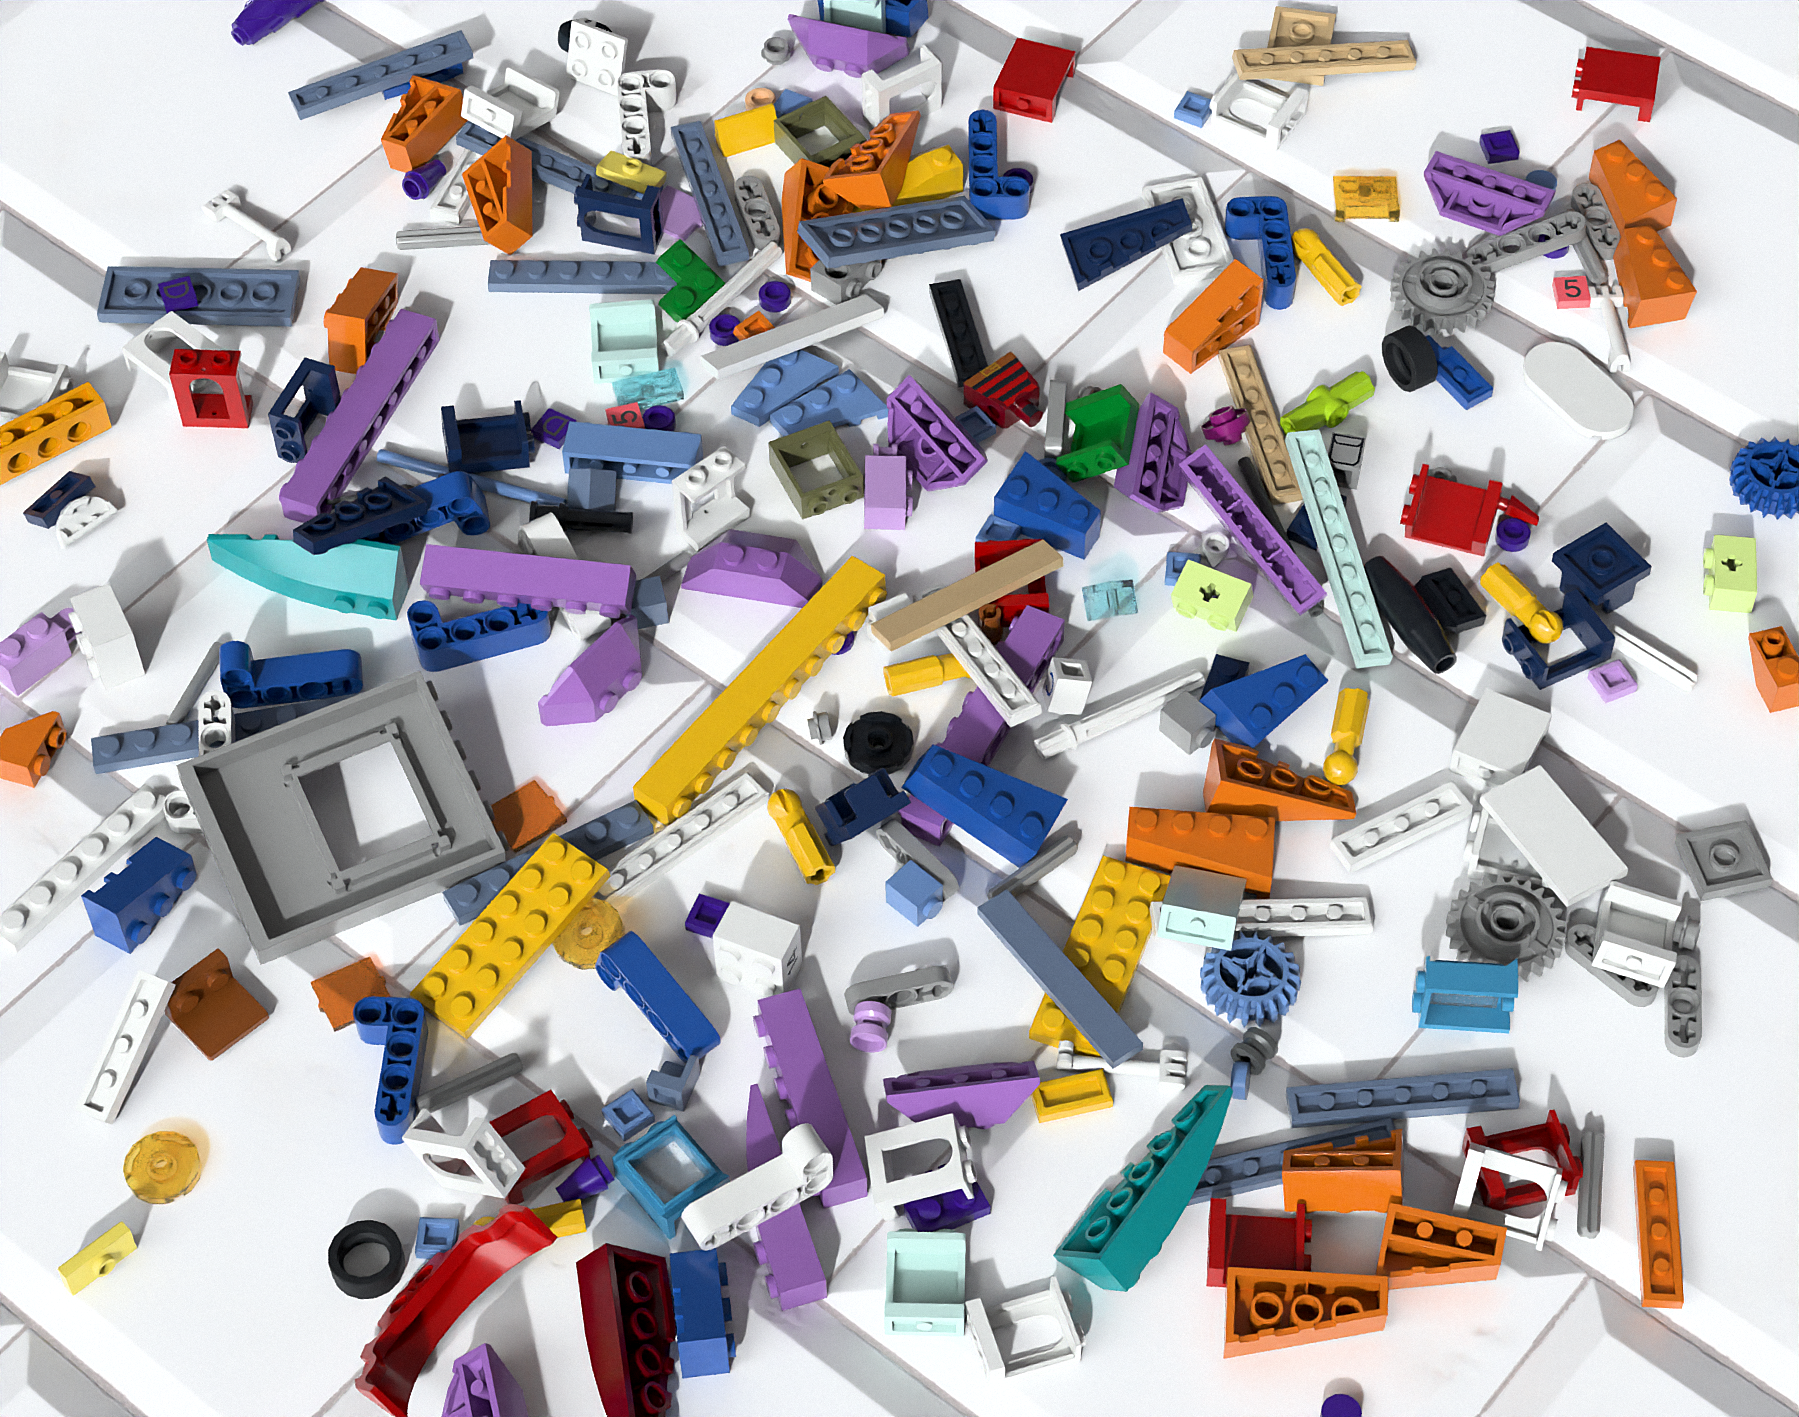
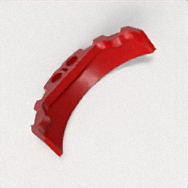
[355,1204,558,1417]

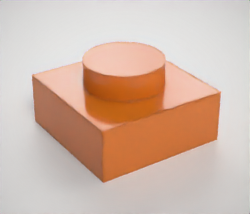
[733,311,775,341]

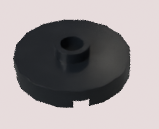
[843,711,914,775]

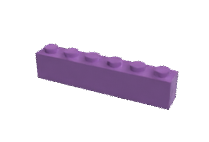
[420,544,636,618]
[753,988,868,1209]

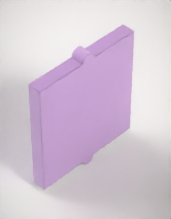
[638,185,702,242]

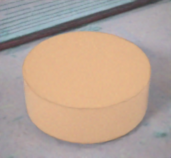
[745,88,776,111]

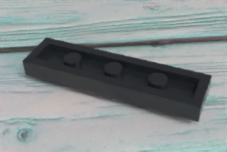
[929,279,988,388]

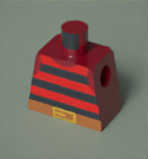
[963,351,1043,429]

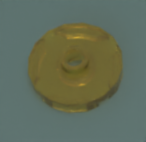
[552,898,625,970]
[123,1131,202,1204]

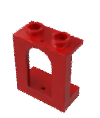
[169,349,253,429]
[974,539,1049,627]
[489,1089,593,1205]
[1462,1109,1583,1211]

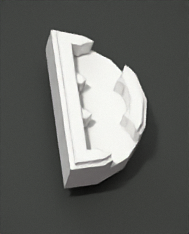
[56,496,119,548]

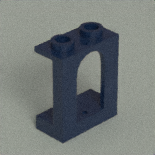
[574,174,664,255]
[268,357,341,463]
[1502,589,1616,690]

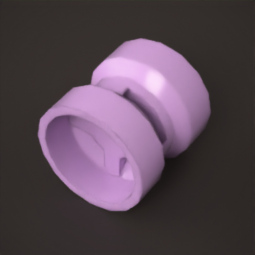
[850,1001,892,1053]

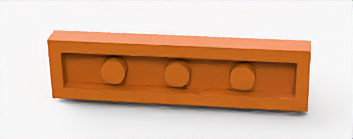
[1633,1160,1684,1309]

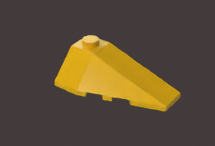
[851,145,963,213]

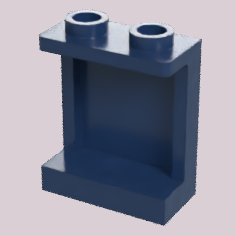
[441,400,535,474]

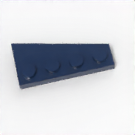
[1060,198,1192,291]
[293,476,427,555]

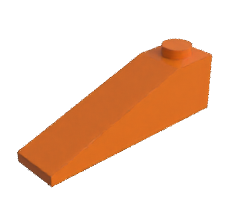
[822,110,921,210]
[781,158,855,282]
[1203,738,1357,821]

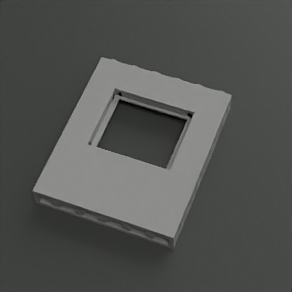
[176,670,509,965]

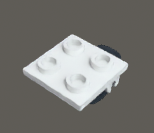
[557,17,628,96]

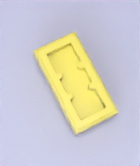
[596,150,667,194]
[57,1221,137,1296]

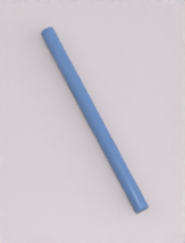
[377,449,567,506]

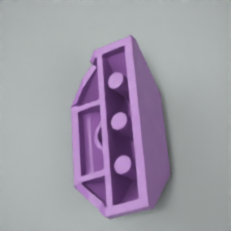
[787,14,910,78]
[1423,151,1556,236]
[886,375,988,492]
[1114,392,1192,513]
[681,529,823,608]
[538,614,642,727]
[883,1061,1040,1129]
[441,1343,528,1417]

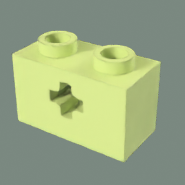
[1703,535,1757,613]
[1171,559,1253,632]

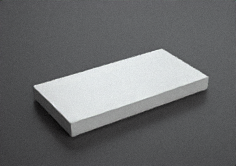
[1142,177,1235,285]
[1480,765,1629,907]

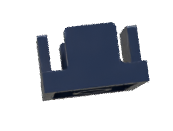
[1552,522,1652,614]
[815,768,911,847]

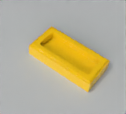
[1031,1068,1113,1123]

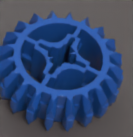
[1729,436,1799,520]

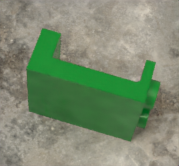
[1056,384,1140,483]

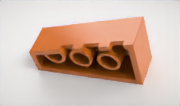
[1125,806,1275,899]
[1223,1267,1388,1359]

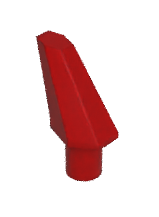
[1498,495,1539,526]

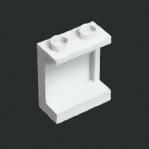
[461,66,559,140]
[0,351,75,425]
[1449,688,1552,788]
[1463,807,1554,896]
[1591,881,1682,988]

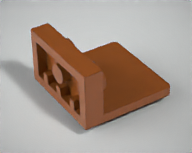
[164,948,269,1061]

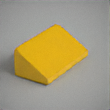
[714,103,777,157]

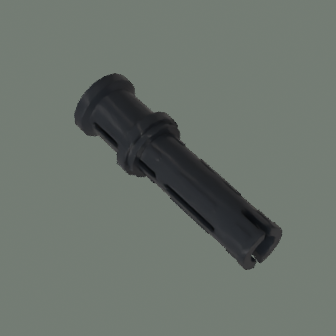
[529,501,633,534]

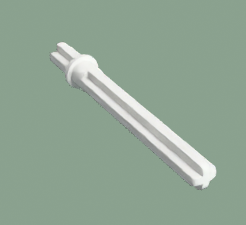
[661,242,783,357]
[1034,669,1206,760]

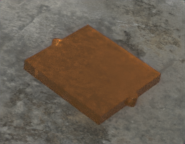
[491,780,567,854]
[310,956,391,1032]

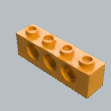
[0,382,112,485]

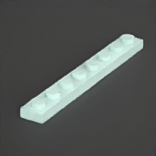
[1285,429,1393,668]

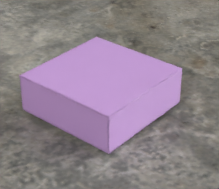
[1588,659,1638,704]

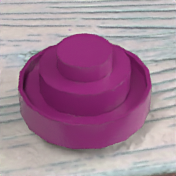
[1201,405,1251,446]

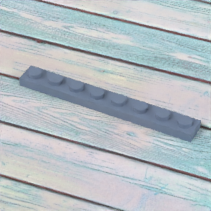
[91,692,363,774]

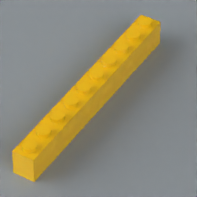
[633,556,887,826]

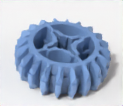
[1200,931,1301,1028]

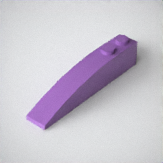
[1179,444,1328,616]
[746,1083,827,1311]

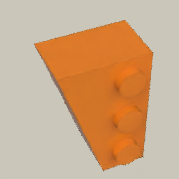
[462,135,533,255]

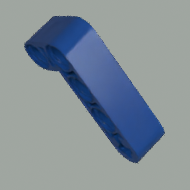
[968,109,1030,220]
[1224,196,1296,310]
[360,471,490,545]
[407,600,551,672]
[219,641,363,709]
[595,931,721,1064]
[353,996,428,1145]

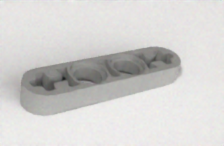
[1467,211,1586,273]

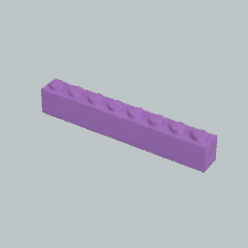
[279,309,440,523]
[898,605,1065,847]

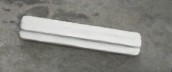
[1609,624,1699,692]

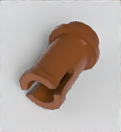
[978,604,1003,645]

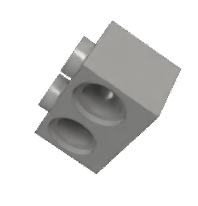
[810,260,882,305]

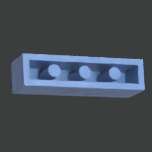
[562,421,703,484]

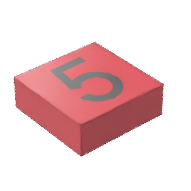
[1552,276,1591,309]
[605,402,645,429]

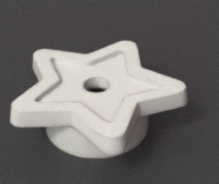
[1193,532,1237,569]

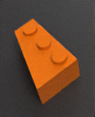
[381,75,468,173]
[1589,139,1677,236]
[1613,225,1697,329]
[1163,259,1264,374]
[323,267,398,374]
[1282,1129,1404,1214]
[1375,1203,1507,1290]

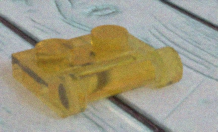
[1332,176,1400,223]

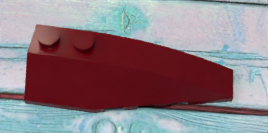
[576,1243,676,1417]

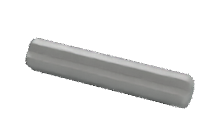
[1561,209,1609,286]
[396,226,489,250]
[987,835,1078,900]
[415,1053,523,1113]
[1577,1131,1605,1239]

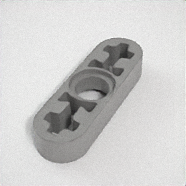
[734,176,781,250]
[1571,183,1621,260]
[1044,380,1067,459]
[876,819,959,902]
[1565,924,1659,1007]
[1664,955,1702,1058]
[844,966,954,1015]

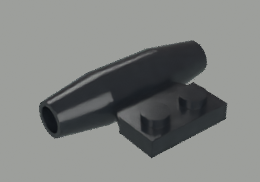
[1364,556,1487,674]

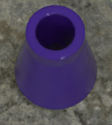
[402,159,447,200]
[555,1155,615,1202]

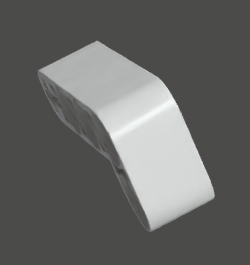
[617,69,677,166]
[518,512,611,641]
[163,690,235,834]
[681,1123,833,1251]

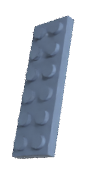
[797,195,996,268]
[97,266,301,327]

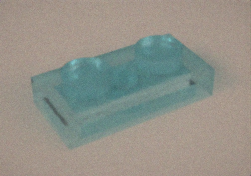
[612,367,684,410]

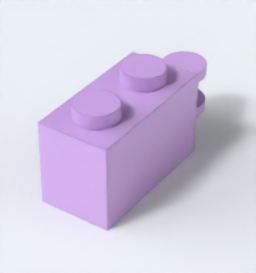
[864,443,913,530]
[0,608,81,697]

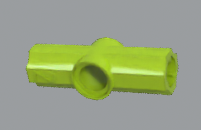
[1280,371,1375,436]

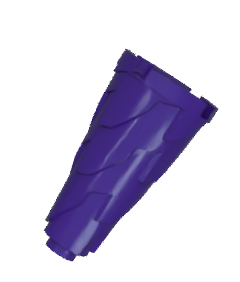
[231,0,325,46]

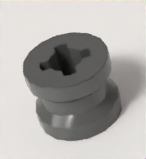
[1230,1027,1279,1075]

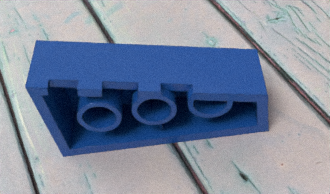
[901,744,1068,868]

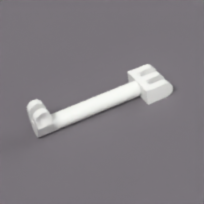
[202,190,291,262]
[1588,285,1631,372]
[1057,1040,1187,1091]

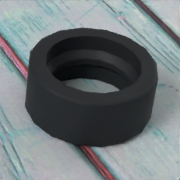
[1381,325,1438,392]
[328,1220,405,1299]

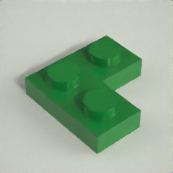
[656,239,726,323]

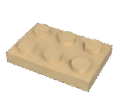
[1267,6,1336,86]

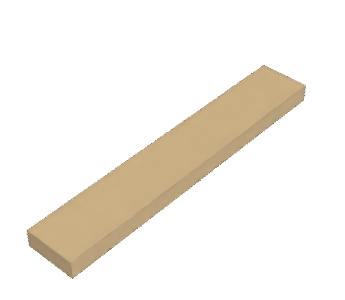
[1232,40,1417,80]
[1218,345,1303,505]
[871,540,1064,652]

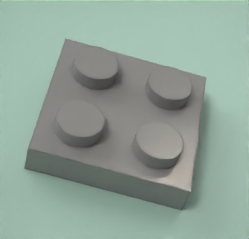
[1675,820,1773,901]

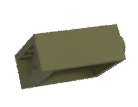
[773,96,867,168]
[768,420,864,520]

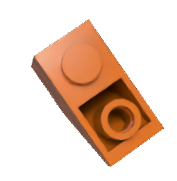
[1748,626,1799,713]
[0,711,67,788]

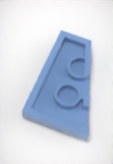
[731,349,839,427]
[770,369,889,437]

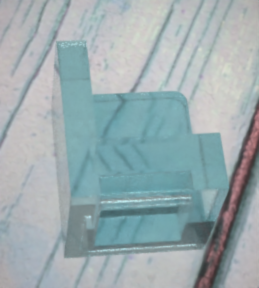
[1082,579,1138,621]

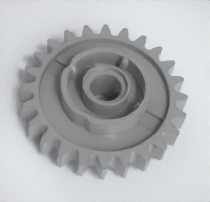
[1390,248,1495,335]
[1445,874,1566,982]

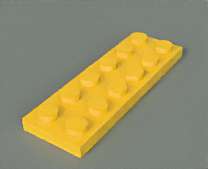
[409,833,610,1039]
[1029,855,1171,1057]

